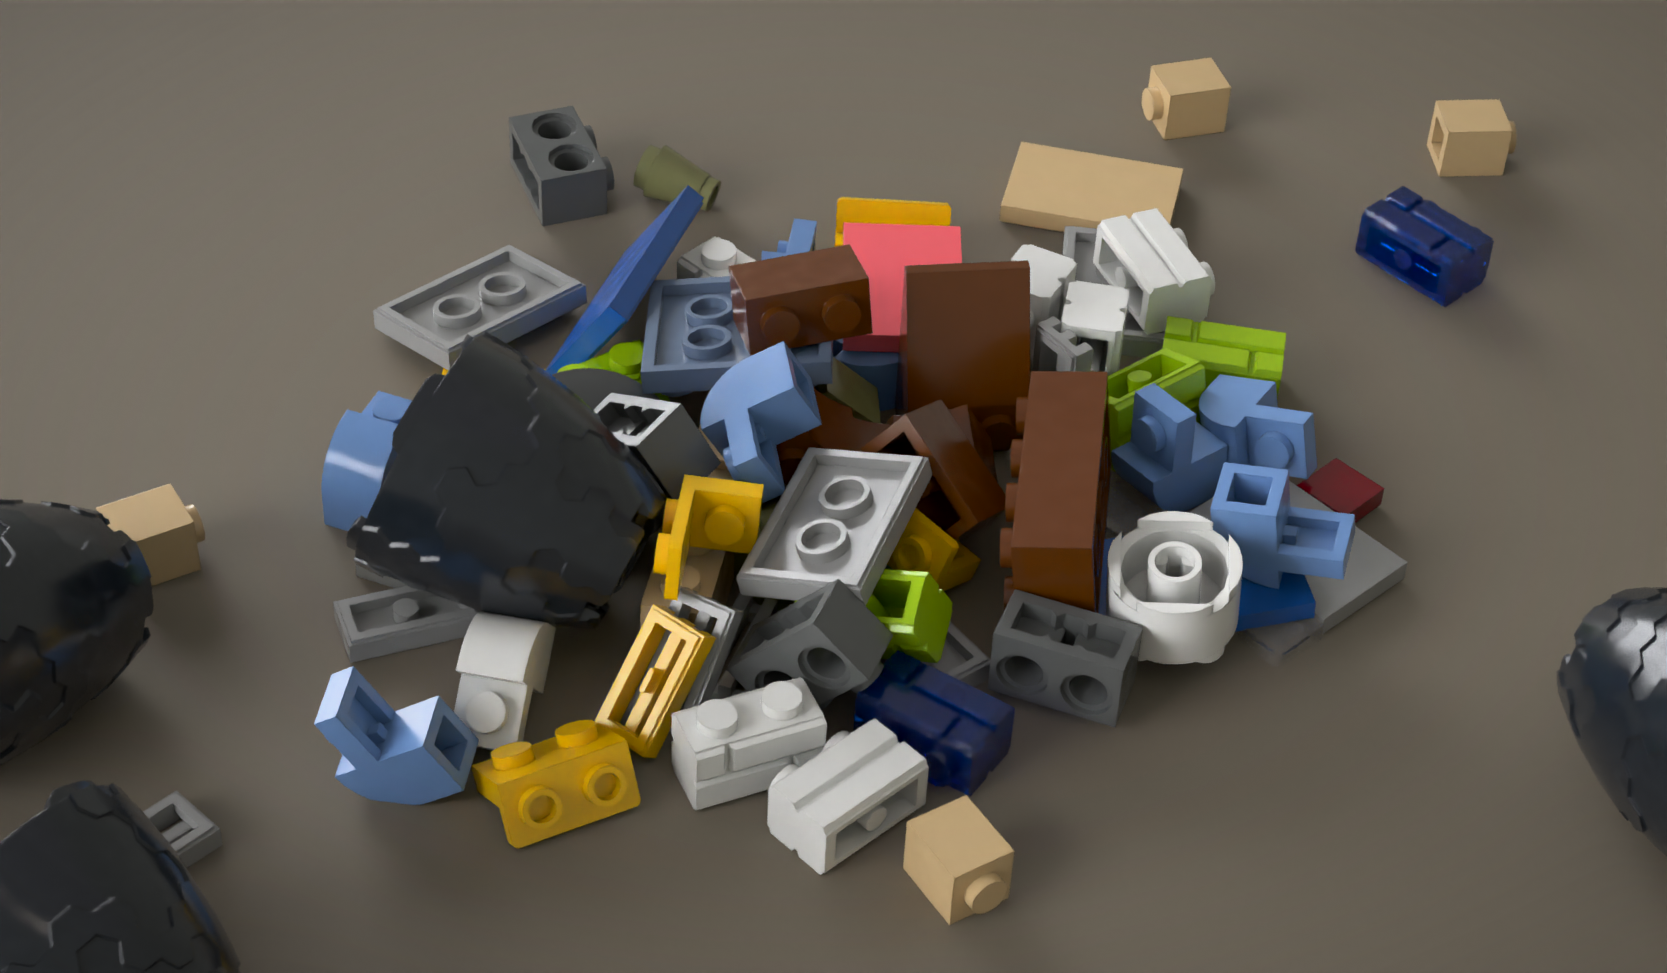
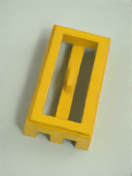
[595,604,716,758]

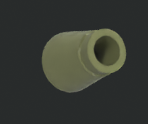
[633,145,721,212]

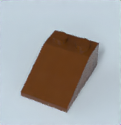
[895,260,1030,451]

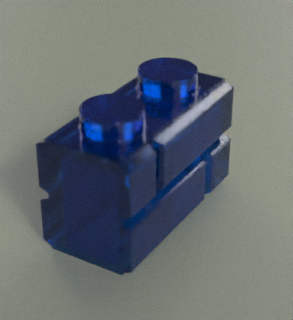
[1355,186,1494,307]
[853,650,1015,797]

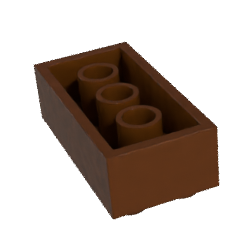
[1000,371,1112,613]

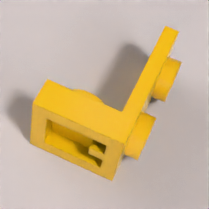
[654,474,764,601]

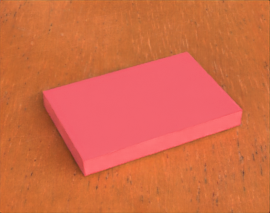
[843,222,962,353]

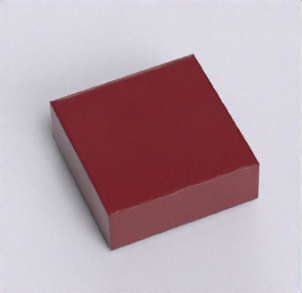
[1297,458,1384,523]

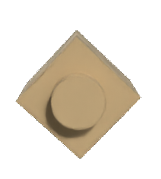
[1142,57,1231,140]
[1427,99,1517,177]
[96,483,205,586]
[903,795,1014,925]

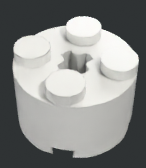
[1106,511,1243,664]

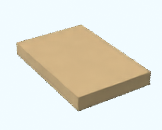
[1000,142,1184,232]

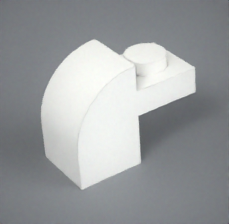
[454,611,556,751]

